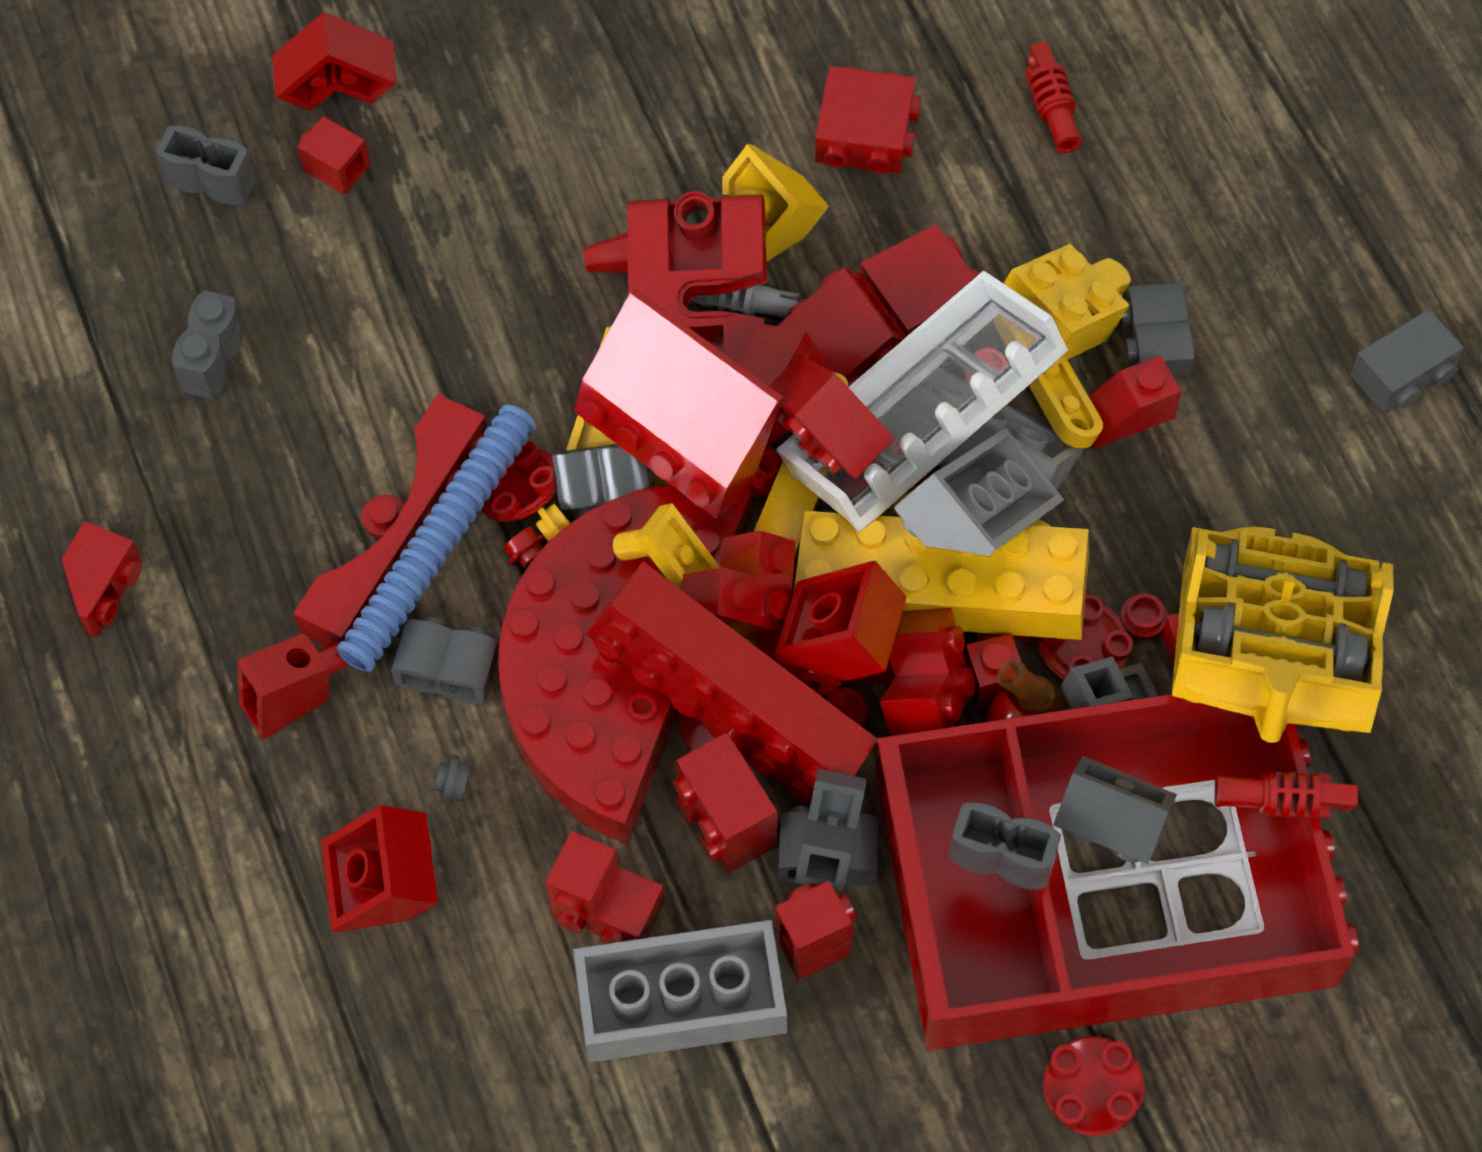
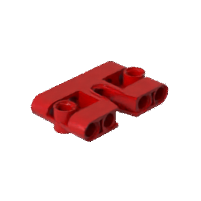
[627,191,767,364]

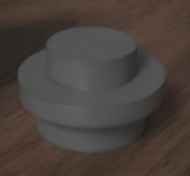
[433,755,470,803]

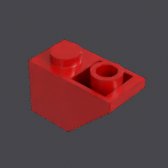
[61,521,142,638]

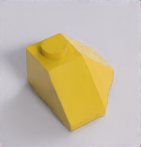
[722,144,829,261]

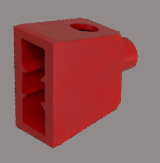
[237,634,349,740]

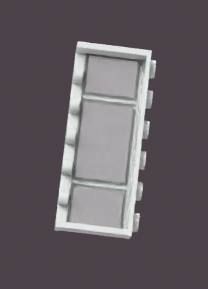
[776,271,1068,533]

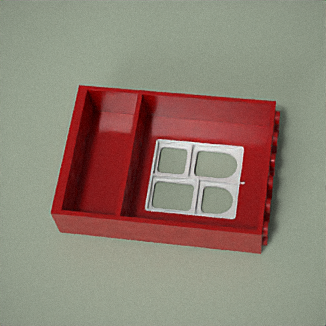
[875,694,1359,1051]

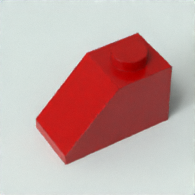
[1089,355,1181,450]

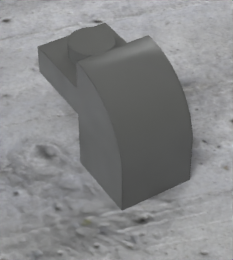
[1060,656,1158,709]
[795,769,867,892]

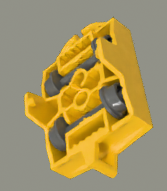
[1172,526,1394,743]

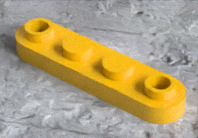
[995,316,1103,449]

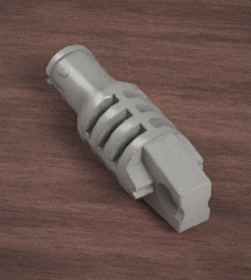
[691,285,800,319]

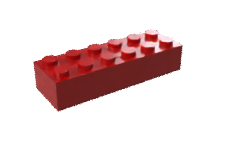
[585,561,877,805]

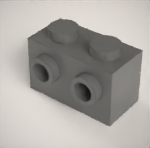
[1350,309,1464,414]
[1053,756,1177,864]

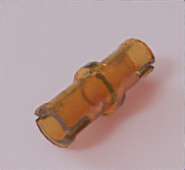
[997,659,1070,714]

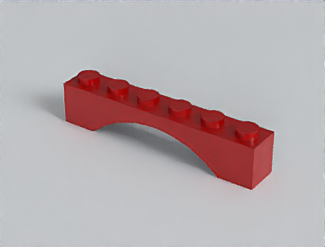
[293,394,487,646]

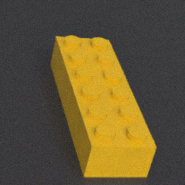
[793,511,1089,640]

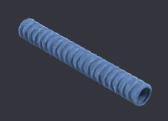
[336,405,536,672]

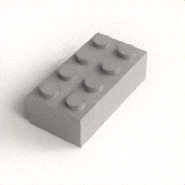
[573,920,787,1063]

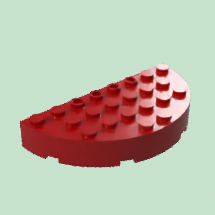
[498,485,751,844]

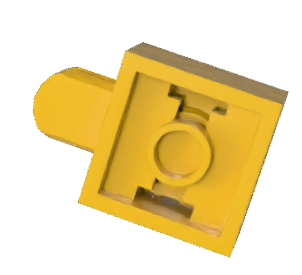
[1000,244,1131,368]

